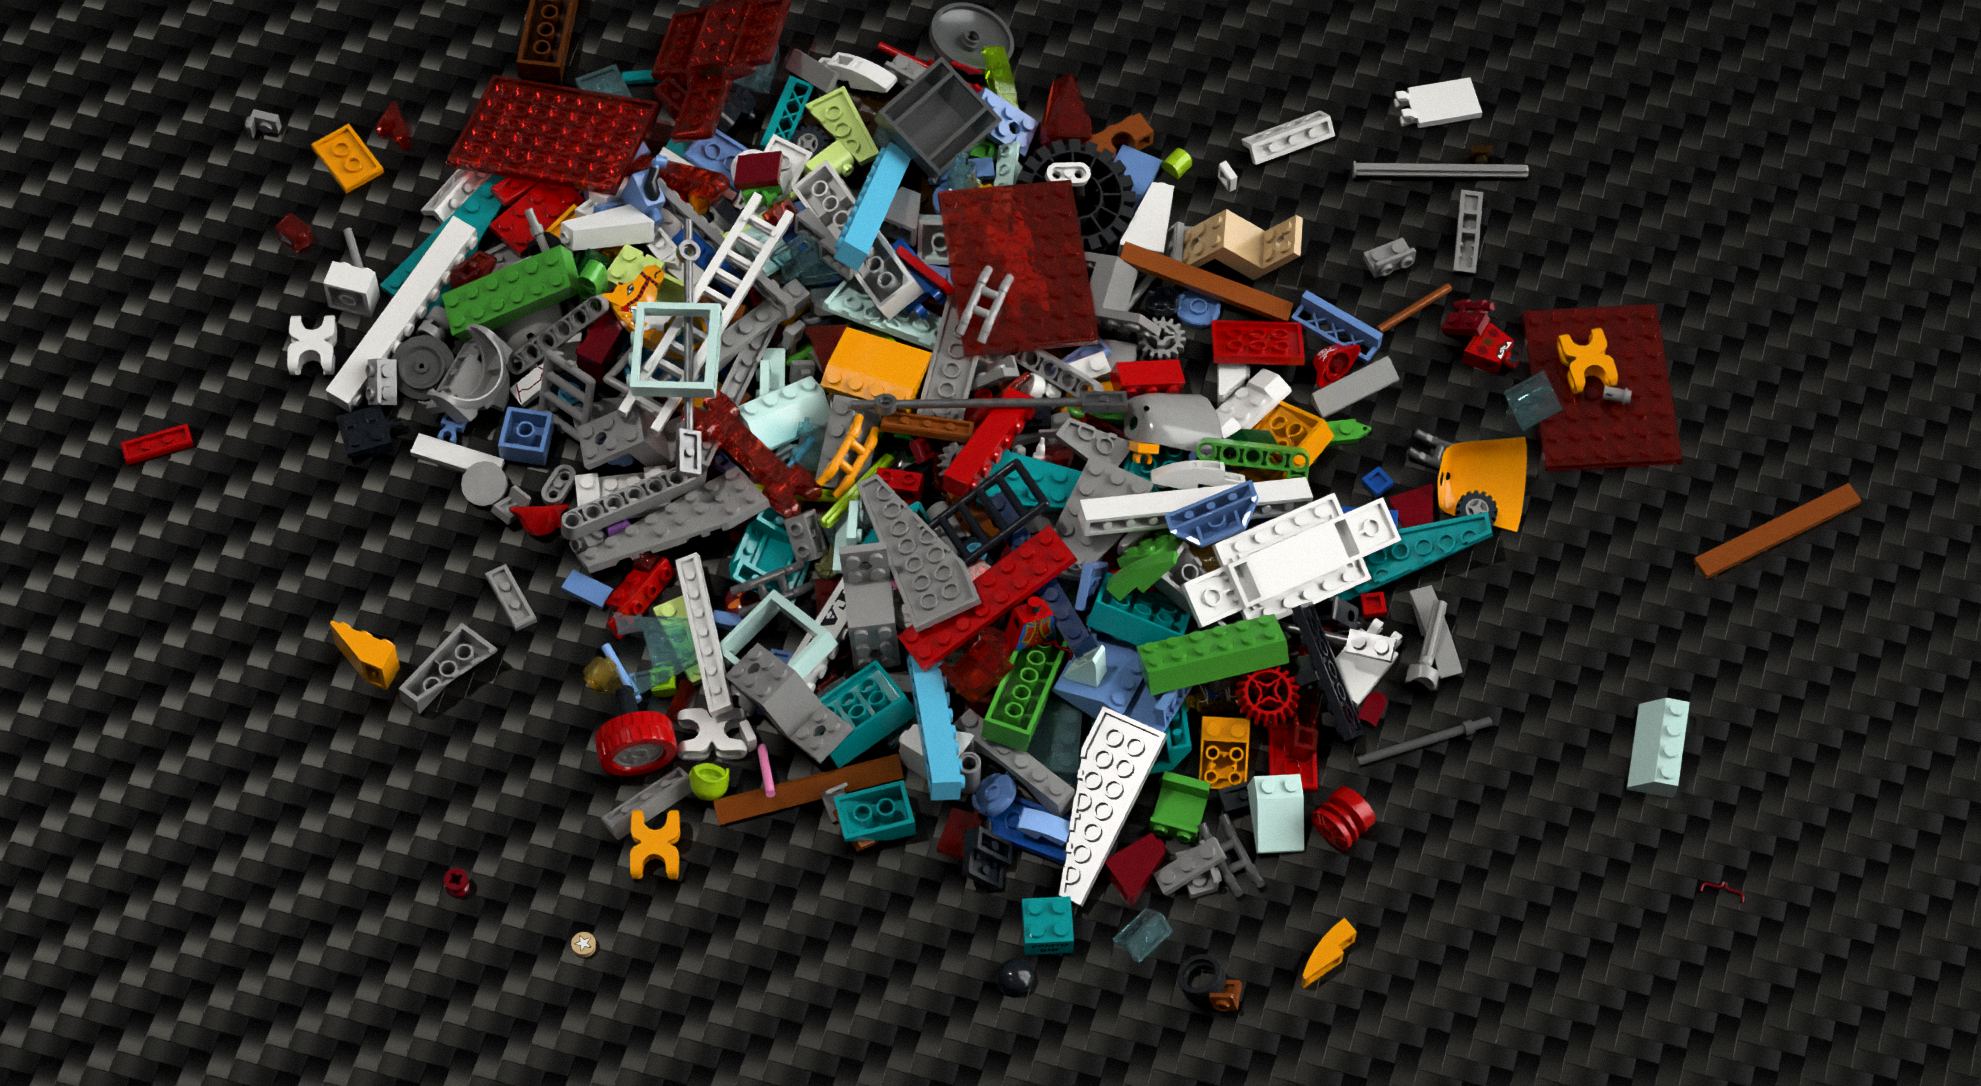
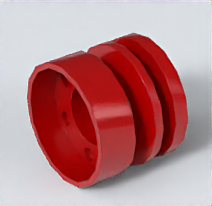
[1311,786,1376,851]

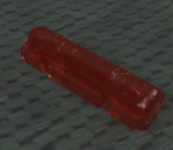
[666,679,693,723]

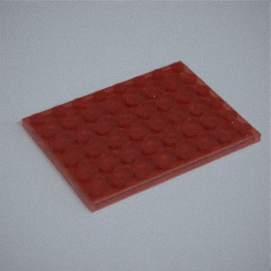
[447,75,659,196]
[938,180,1099,357]
[1522,304,1682,471]

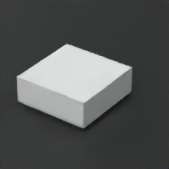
[1218,161,1237,192]
[739,719,757,752]

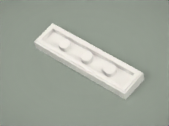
[410,433,505,472]

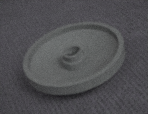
[929,2,1014,75]

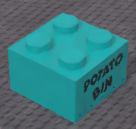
[1021,896,1074,955]

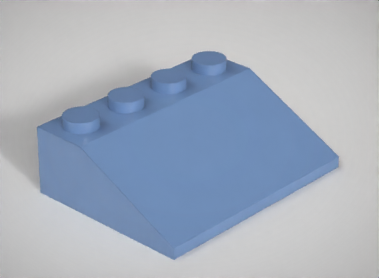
[1051,626,1143,719]

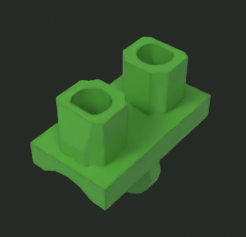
[741,181,783,209]

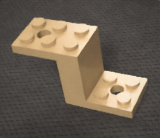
[1182,209,1303,280]

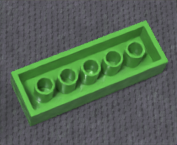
[442,245,579,342]
[1137,614,1289,696]
[981,625,1069,752]

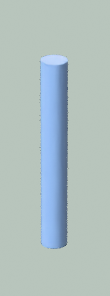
[602,643,642,704]

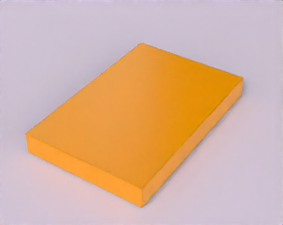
[311,123,384,194]

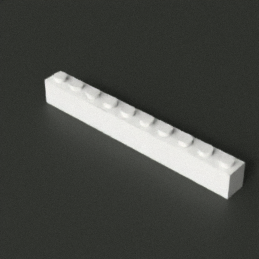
[325,216,478,412]
[1078,477,1313,536]

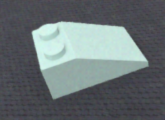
[1247,774,1304,854]

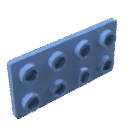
[1123,680,1193,733]

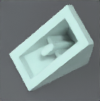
[1063,645,1107,688]

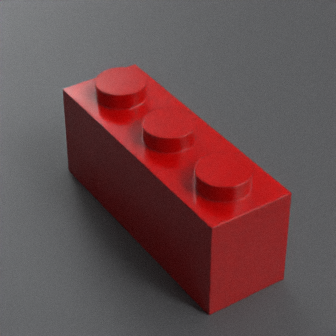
[1109,359,1185,398]

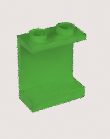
[1149,771,1211,843]

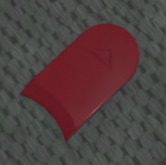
[1358,692,1387,727]

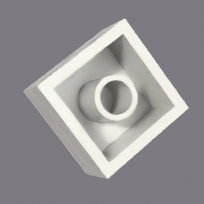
[323,261,380,318]

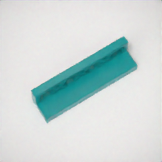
[759,76,814,151]

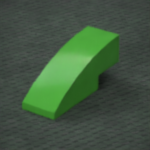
[1106,551,1178,601]

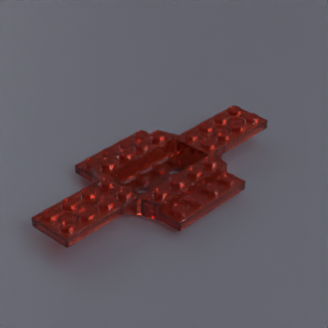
[651,0,792,143]

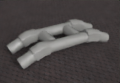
[955,265,1014,344]

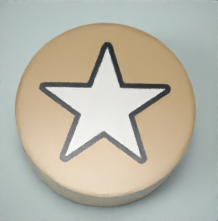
[571,932,596,958]

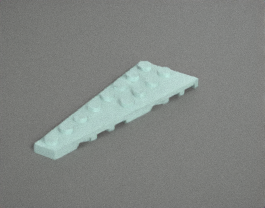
[822,275,1006,367]

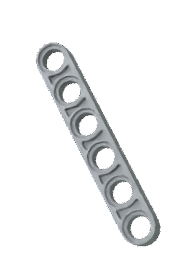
[507,294,609,375]

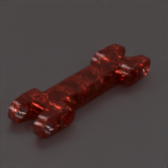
[680,389,822,518]

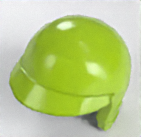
[689,763,729,801]

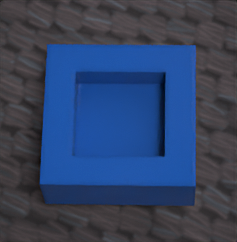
[1361,466,1394,498]

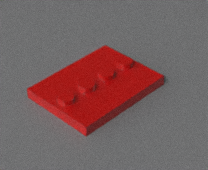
[1211,320,1305,365]

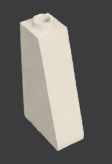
[1117,182,1174,256]
[559,204,654,251]

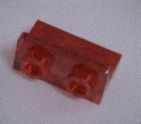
[937,807,983,861]

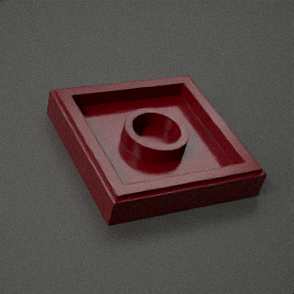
[734,151,783,190]

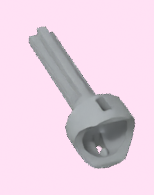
[1405,600,1447,691]

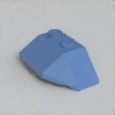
[1164,479,1259,548]

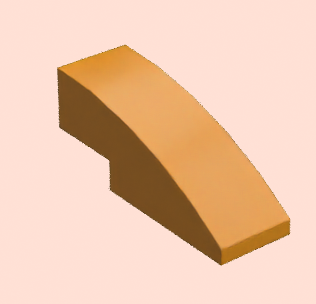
[1301,918,1357,988]

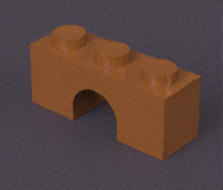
[1083,113,1154,161]

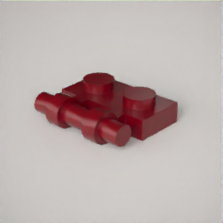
[1440,299,1495,336]

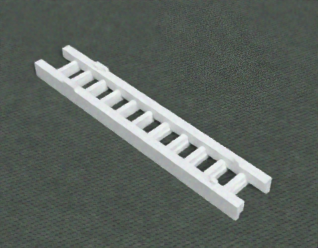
[617,192,794,438]

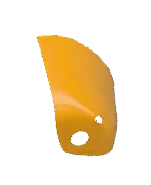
[1437,437,1527,532]

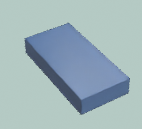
[561,569,614,610]

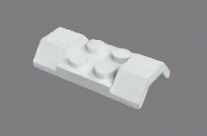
[1215,368,1292,439]

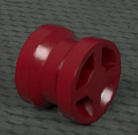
[444,868,469,898]

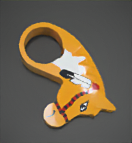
[601,265,707,360]

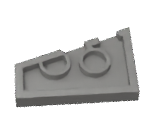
[1054,418,1133,467]

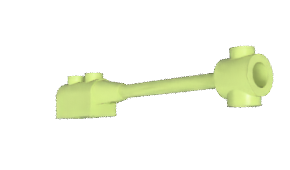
[719,140,854,238]

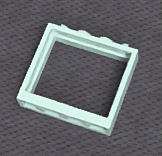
[626,302,723,398]
[720,589,838,679]

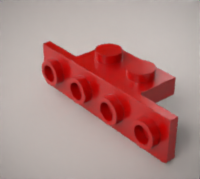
[605,557,676,640]

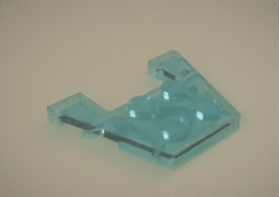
[614,612,698,696]

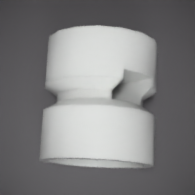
[1020,373,1062,411]

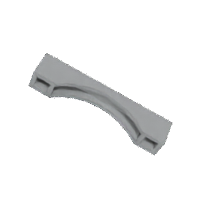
[696,278,810,378]
[953,708,1075,818]

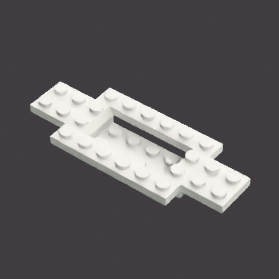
[1181,493,1401,628]

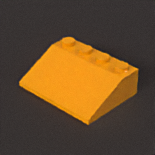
[820,327,932,413]
[1224,401,1334,482]

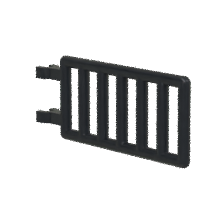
[889,459,1050,591]

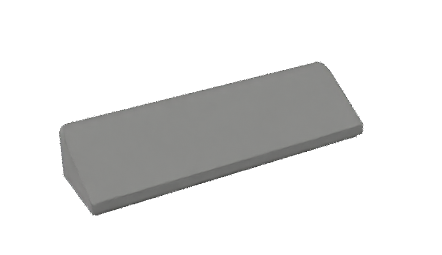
[1310,356,1399,419]
[601,767,693,840]

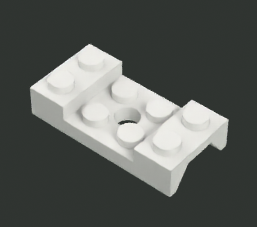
[575,465,671,519]

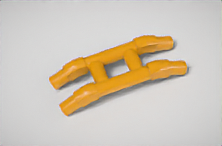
[816,414,880,499]

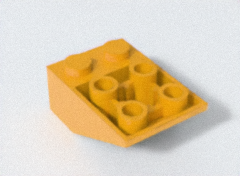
[330,620,400,690]
[1199,716,1250,789]

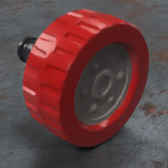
[595,685,677,776]

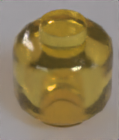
[583,656,618,691]

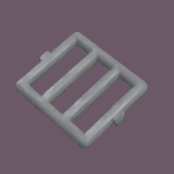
[603,345,703,408]
[538,350,596,442]

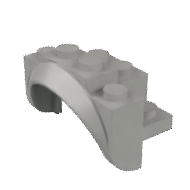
[425,324,513,423]

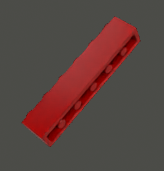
[942,387,1035,498]

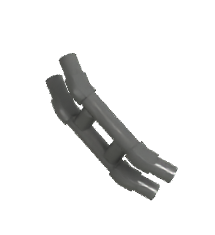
[1406,428,1454,469]
[729,560,813,618]
[1197,813,1265,897]

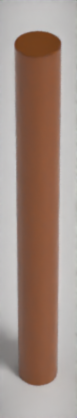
[1376,283,1452,333]

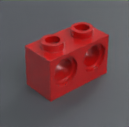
[876,467,925,506]

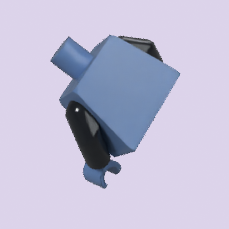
[620,155,667,227]

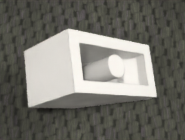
[1217,363,1250,407]

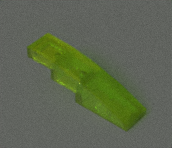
[981,46,1019,132]

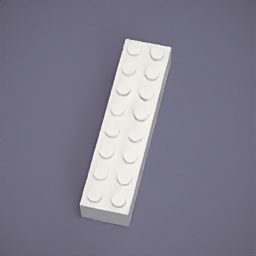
[791,160,924,320]

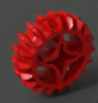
[1235,665,1300,727]

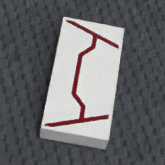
[510,362,554,407]

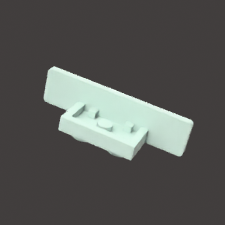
[990,141,1023,217]
[756,348,786,398]
[832,497,864,573]

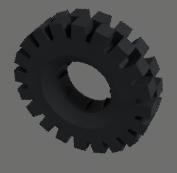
[1012,139,1136,259]

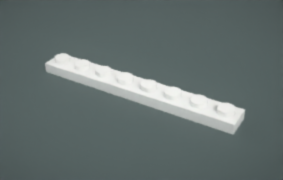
[675,552,734,717]

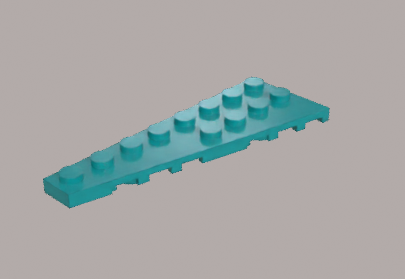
[976,450,1154,512]
[1331,512,1493,601]

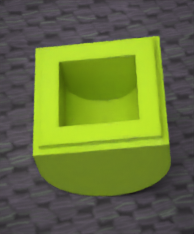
[1161,148,1192,179]
[651,667,676,697]

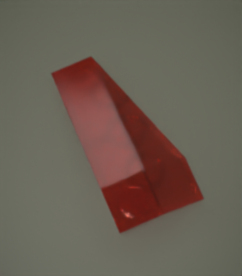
[1040,73,1092,149]

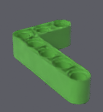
[578,259,609,331]
[1196,437,1310,481]

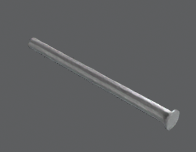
[1352,161,1529,178]

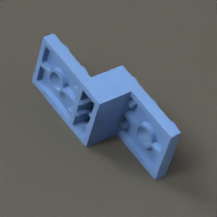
[977,88,1039,159]

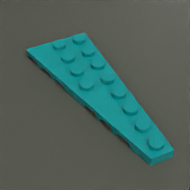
[380,165,513,321]

